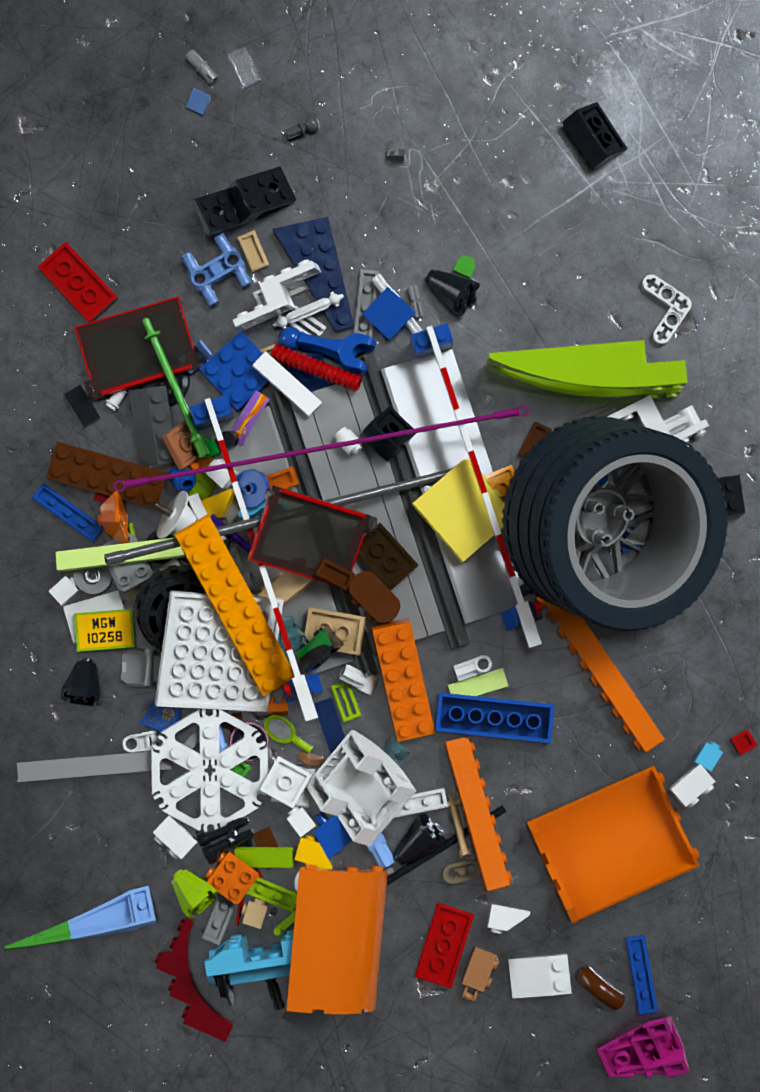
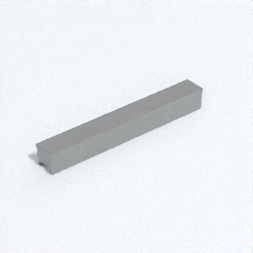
[17,751,173,782]

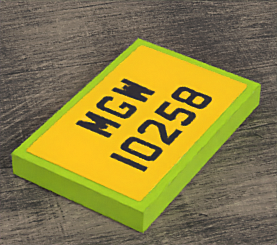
[74,609,135,652]

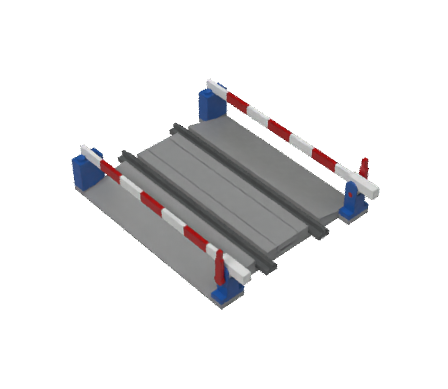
[190,323,543,722]

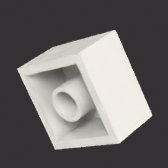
[667,764,716,807]
[153,815,198,859]

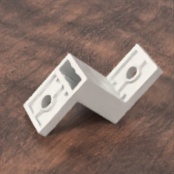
[607,395,709,442]

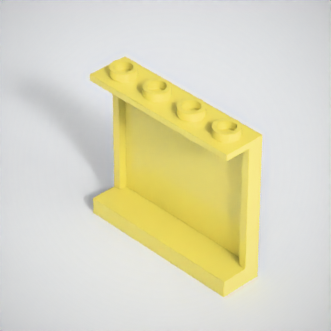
[411,458,505,562]

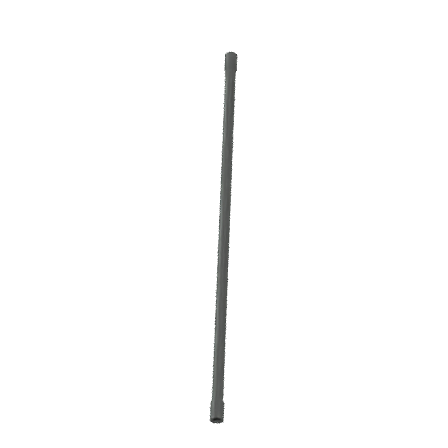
[104,468,453,566]

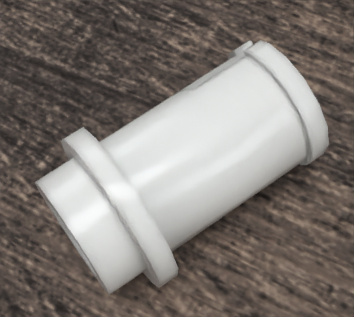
[105,390,128,411]

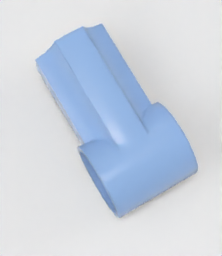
[367,832,396,869]

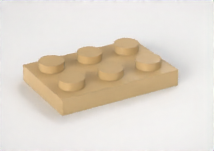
[303,607,366,655]

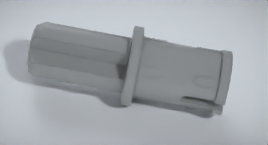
[185,49,218,84]

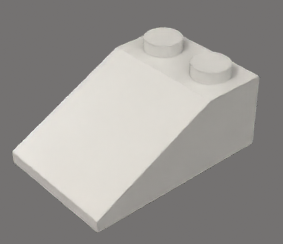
[508,953,572,998]

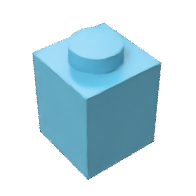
[693,741,723,772]

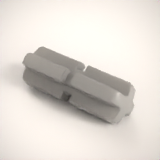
[408,285,423,318]

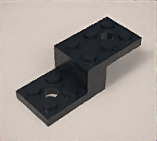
[192,166,296,236]

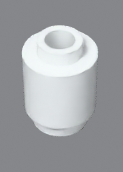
[334,427,362,455]

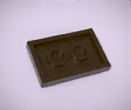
[358,523,419,591]

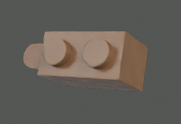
[461,947,499,1003]

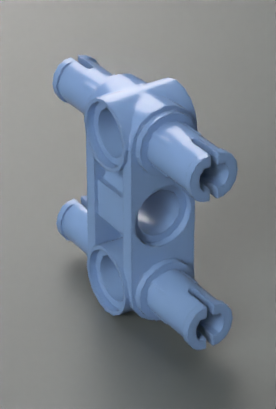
[181,233,252,307]

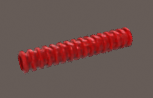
[271,344,362,392]

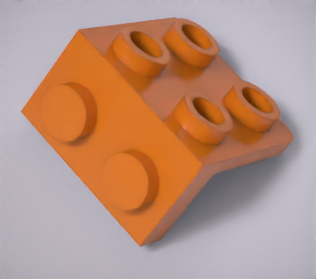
[205,850,259,904]

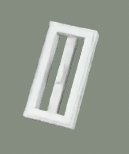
[287,305,327,337]

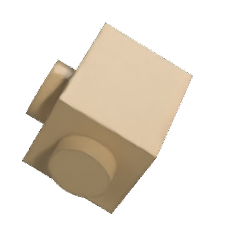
[241,898,268,929]

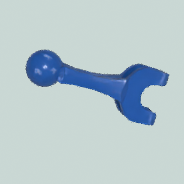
[278,327,376,376]

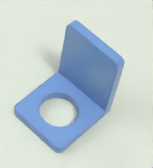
[179,340,212,374]

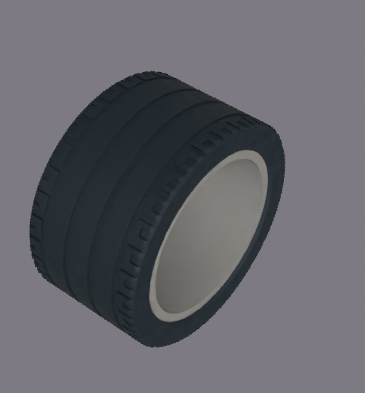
[502,416,728,631]

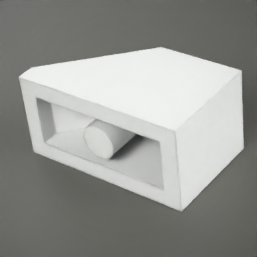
[487,904,530,934]

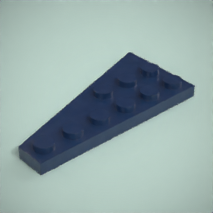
[272,217,354,332]

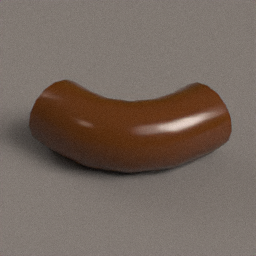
[577,967,625,1010]

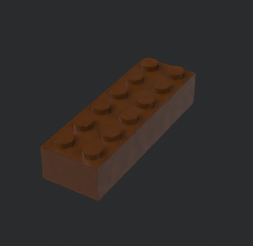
[46,441,168,511]

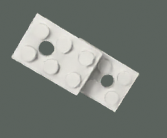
[233,260,321,331]

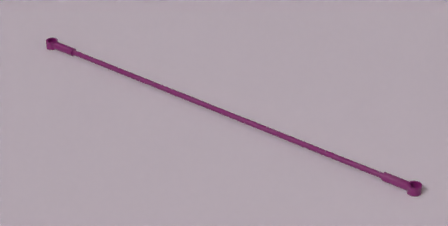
[113,405,529,492]

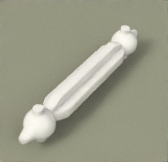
[273,292,344,329]

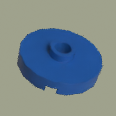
[237,469,270,508]

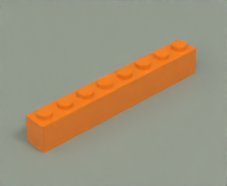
[445,736,512,893]

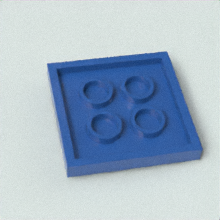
[199,331,270,411]

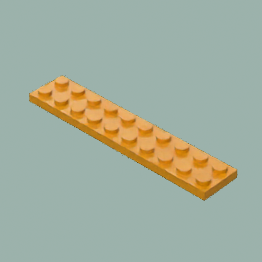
[174,514,295,696]

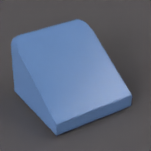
[186,88,211,115]

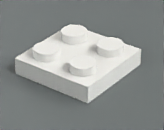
[260,756,312,809]

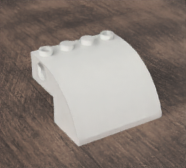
[306,730,416,846]

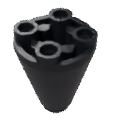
[425,269,480,316]
[393,812,447,866]

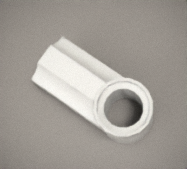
[664,405,701,436]
[453,655,492,681]
[338,664,379,696]

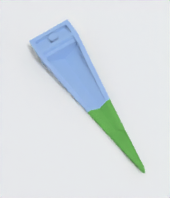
[4,886,157,950]

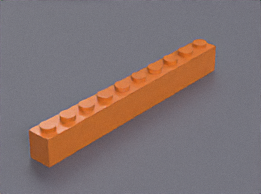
[536,597,665,752]

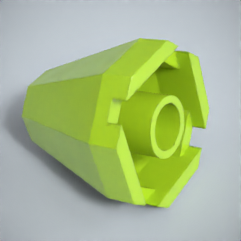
[171,869,220,919]

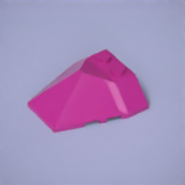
[597,1017,690,1077]

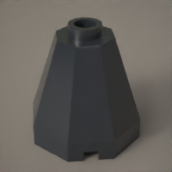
[61,658,101,706]

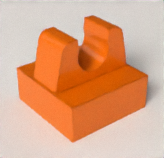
[268,696,288,716]

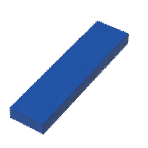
[32,483,104,543]
[625,935,658,1015]

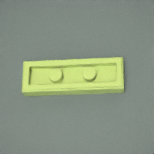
[448,668,508,696]

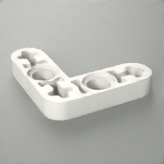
[642,275,691,345]

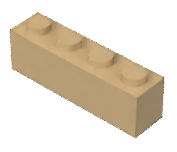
[253,559,316,607]

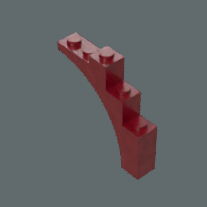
[154,917,234,1042]

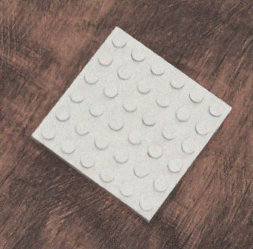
[155,591,284,712]

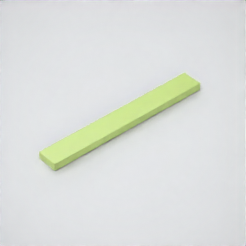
[56,538,186,572]

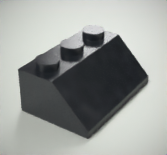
[562,102,628,169]

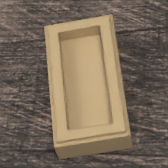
[237,230,269,273]

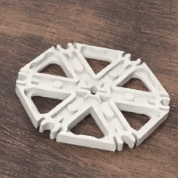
[151,709,268,832]

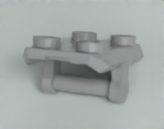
[102,532,153,592]
[121,648,162,688]

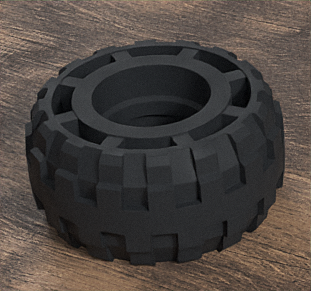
[135,565,206,652]

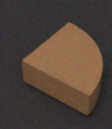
[297,752,325,766]

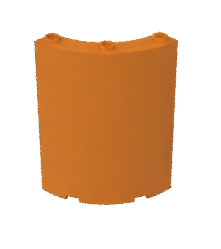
[527,766,700,923]
[286,864,388,1014]

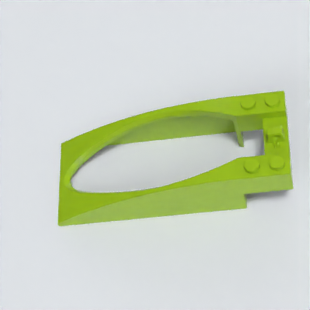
[486,340,687,399]

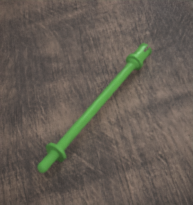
[142,318,211,459]

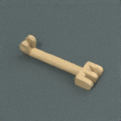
[444,792,472,859]

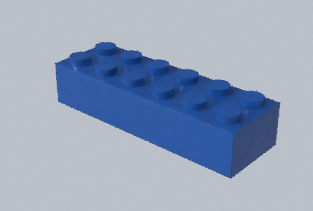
[435,692,555,744]

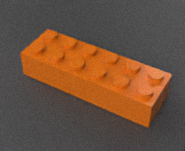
[371,618,435,742]

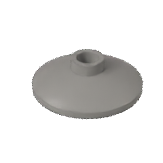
[73,566,112,594]

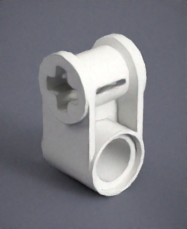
[123,730,158,753]

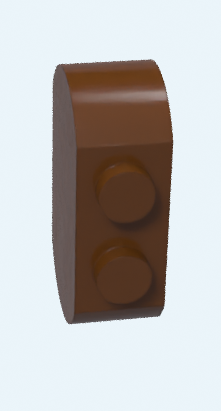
[349,571,400,624]

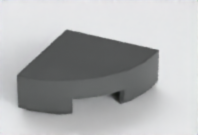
[386,149,405,161]

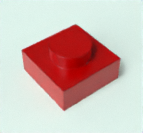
[730,729,758,755]

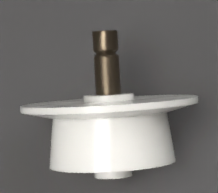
[152,491,197,539]

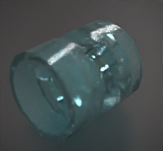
[278,616,307,652]
[382,737,410,766]

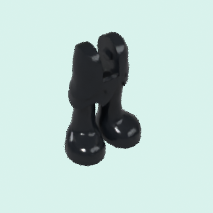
[195,817,254,865]

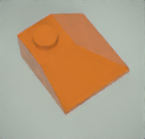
[98,491,129,544]

